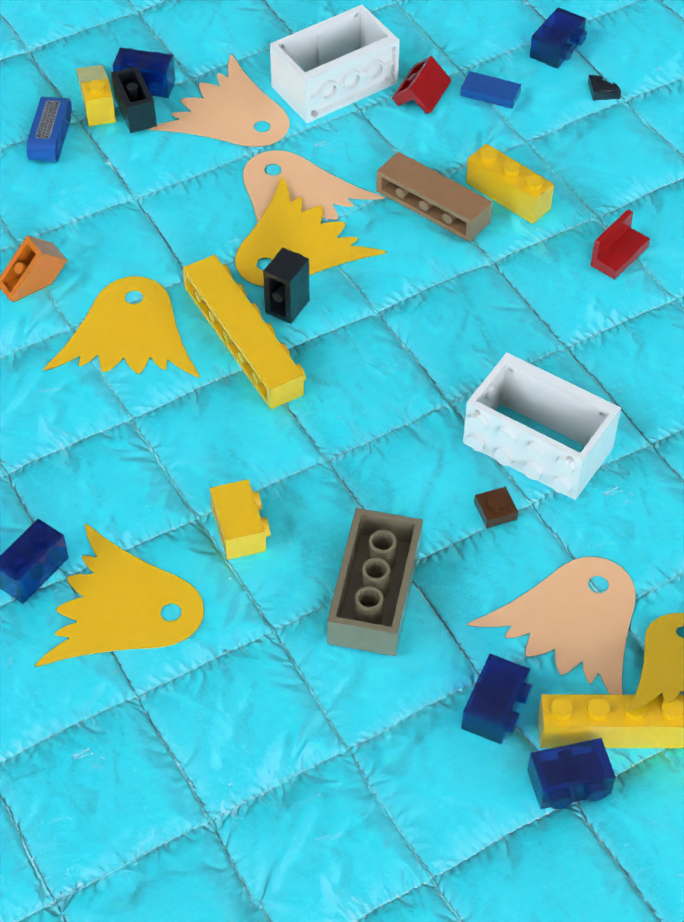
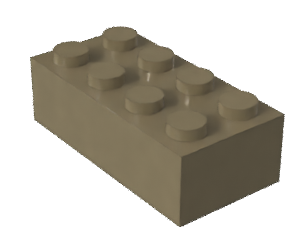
[327,508,423,656]

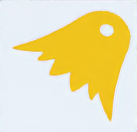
[235,176,388,286]
[43,276,200,378]
[35,524,204,667]
[628,613,684,712]

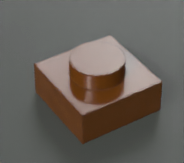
[474,486,518,528]

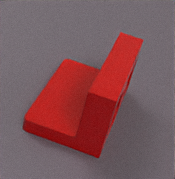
[392,56,451,114]
[590,209,650,280]

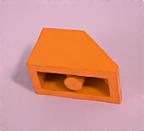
[0,235,68,302]

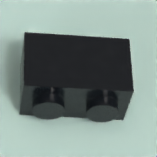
[111,66,157,133]
[263,247,310,324]

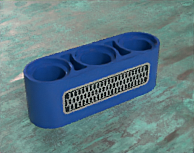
[27,96,72,162]

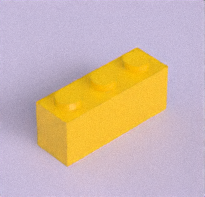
[466,143,554,224]

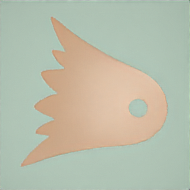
[146,54,290,147]
[243,150,385,222]
[466,557,636,695]

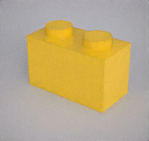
[209,479,271,560]

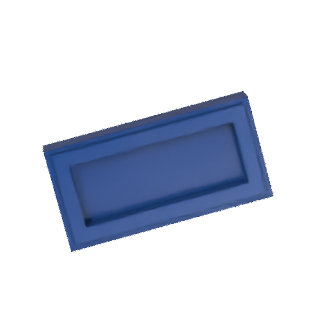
[460,71,521,109]

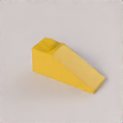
[76,64,116,126]

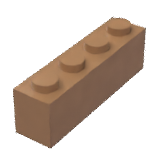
[377,152,492,242]

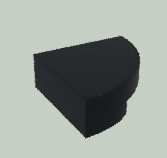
[588,75,621,101]

